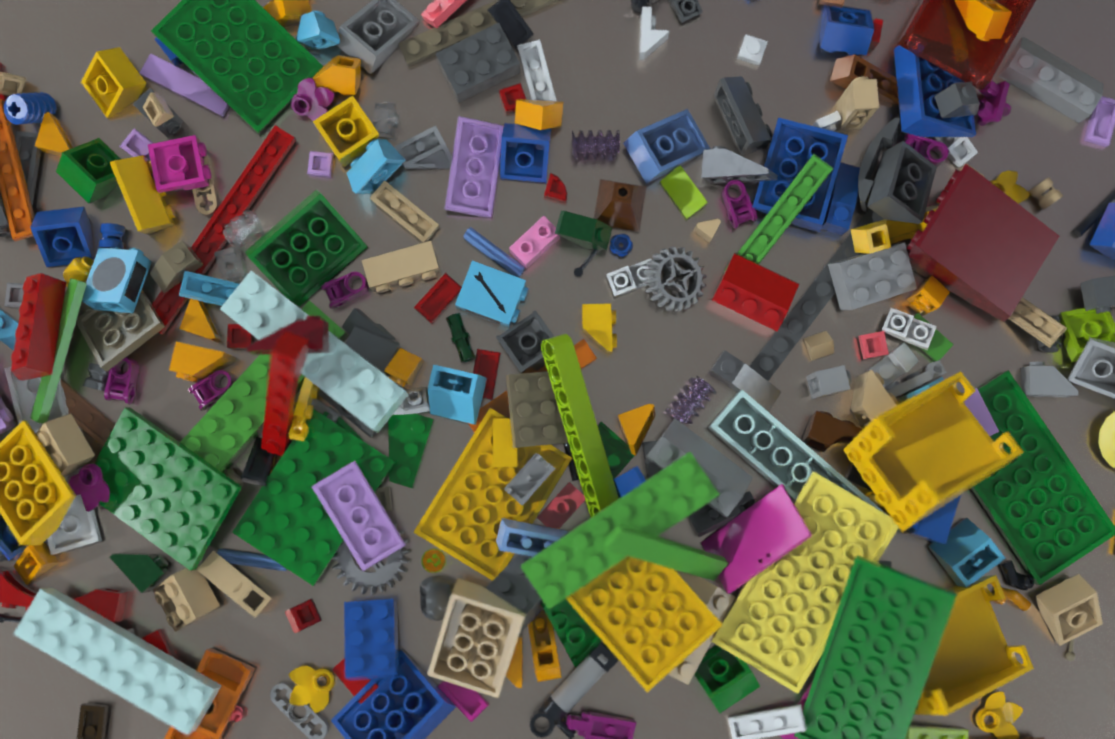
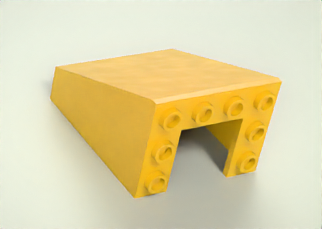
[843,371,1023,532]
[914,575,1034,715]

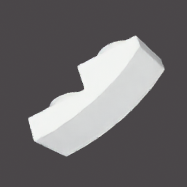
[606,258,652,296]
[882,308,937,350]
[393,386,430,415]

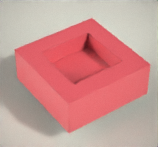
[858,331,889,360]

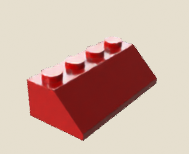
[11,273,66,381]

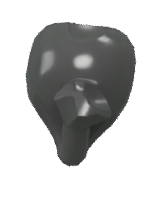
[420,576,456,621]

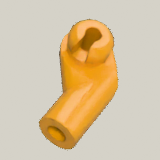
[995,587,1031,611]

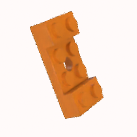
[164,648,255,739]

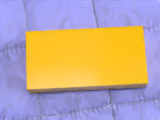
[493,418,517,467]

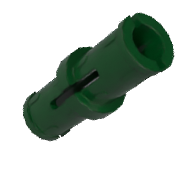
[446,313,476,363]

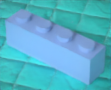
[496,518,570,557]

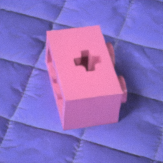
[509,216,560,270]

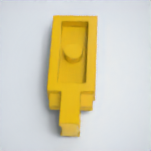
[289,377,320,441]

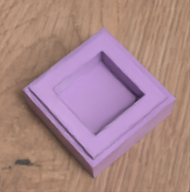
[307,151,335,178]

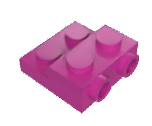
[148,135,212,193]

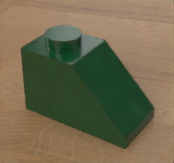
[555,211,613,250]
[109,553,171,593]

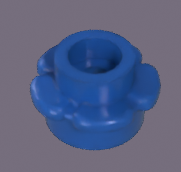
[610,234,633,257]

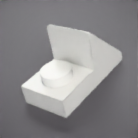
[639,7,670,60]
[866,342,919,388]

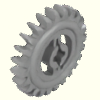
[332,523,410,595]

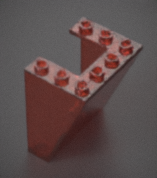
[897,0,1036,90]

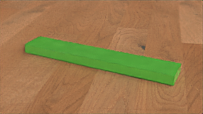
[725,154,833,270]
[30,278,87,424]
[604,524,728,581]

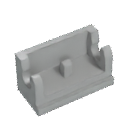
[504,453,555,506]

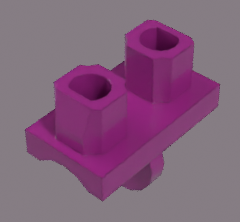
[977,80,1011,126]

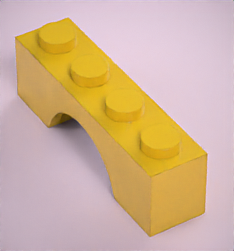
[850,206,938,254]

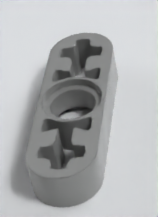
[270,682,329,739]

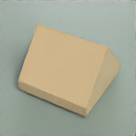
[0,72,26,96]
[143,92,174,127]
[694,219,721,243]
[804,331,834,361]

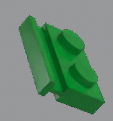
[597,421,635,479]

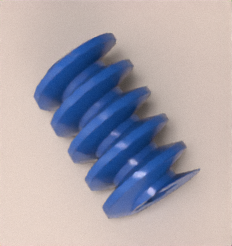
[4,92,57,125]

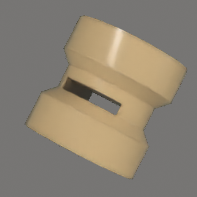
[1029,177,1064,210]

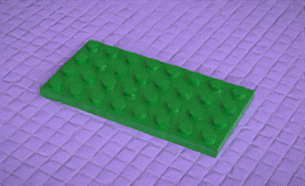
[971,370,1115,586]
[794,555,958,739]

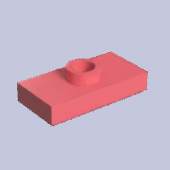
[537,482,585,529]

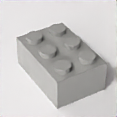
[828,243,917,310]

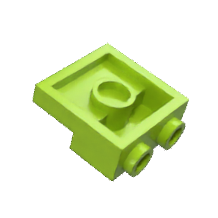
[1058,308,1115,362]

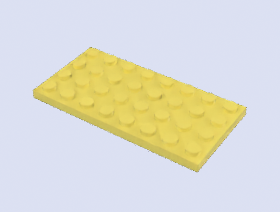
[712,471,899,694]

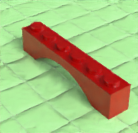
[261,331,309,456]
[0,569,128,623]

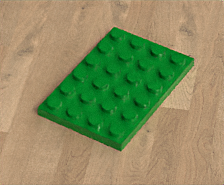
[151,0,324,134]
[91,407,242,571]
[232,409,396,586]

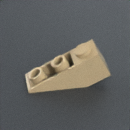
[197,550,272,618]

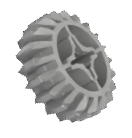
[643,246,707,311]

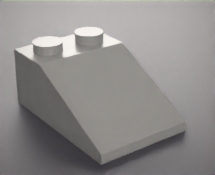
[337,0,420,74]
[1067,338,1115,399]

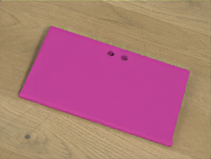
[701,484,812,594]

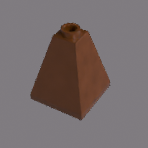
[594,179,646,233]

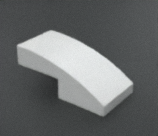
[930,137,978,167]

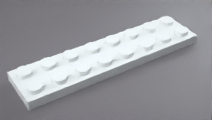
[4,367,102,555]

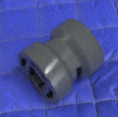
[83,363,110,391]

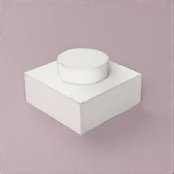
[737,34,768,66]
[812,111,841,131]

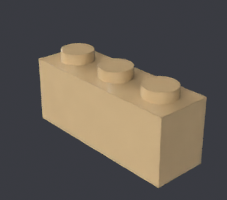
[836,77,879,130]
[362,241,441,293]

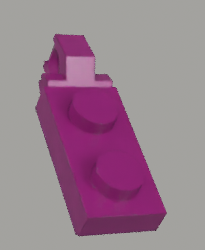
[566,712,637,739]

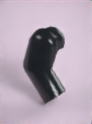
[1000,560,1034,590]

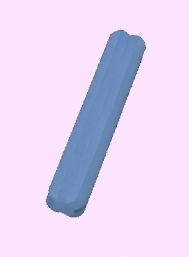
[464,227,524,277]
[217,549,288,571]

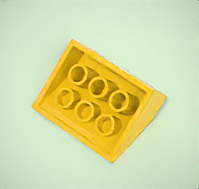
[0,420,76,546]

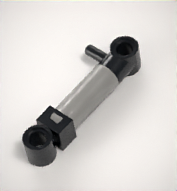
[530,641,619,739]

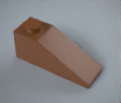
[830,54,899,105]

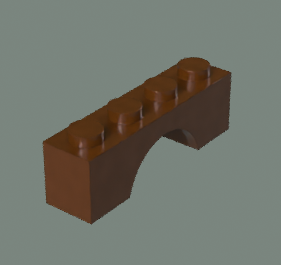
[802,411,863,452]

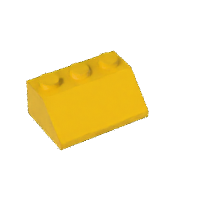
[110,155,176,235]

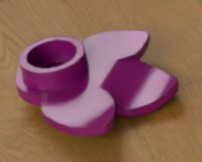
[291,78,335,121]
[68,463,110,512]

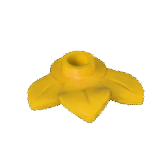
[990,171,1030,204]
[288,666,335,713]
[976,691,1023,739]

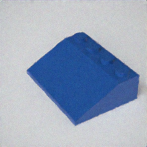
[894,35,976,137]
[752,117,848,232]
[331,650,456,739]

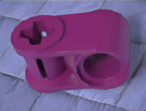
[904,133,948,167]
[721,180,757,229]
[321,272,369,309]
[104,357,140,404]
[188,370,237,411]

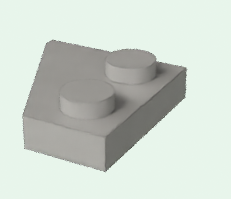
[394,125,452,169]

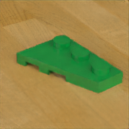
[388,414,434,488]
[541,598,602,668]

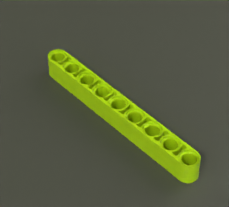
[541,334,619,517]

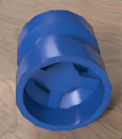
[99,223,125,249]

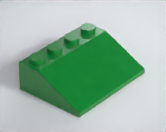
[245,189,368,307]

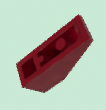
[247,315,329,355]

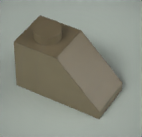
[150,240,204,293]

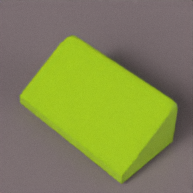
[660,165,708,219]

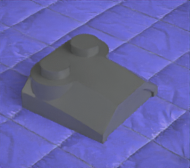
[496,310,555,374]

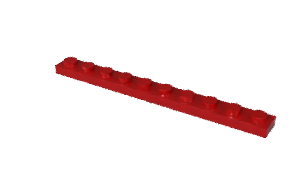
[152,125,296,335]

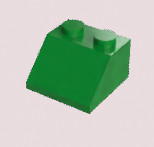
[56,138,121,204]
[694,645,761,714]

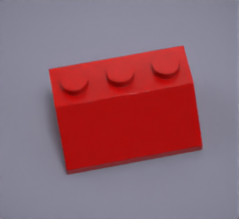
[712,253,799,331]

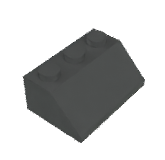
[714,76,772,156]
[867,141,937,224]

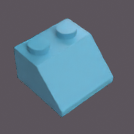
[347,139,405,194]

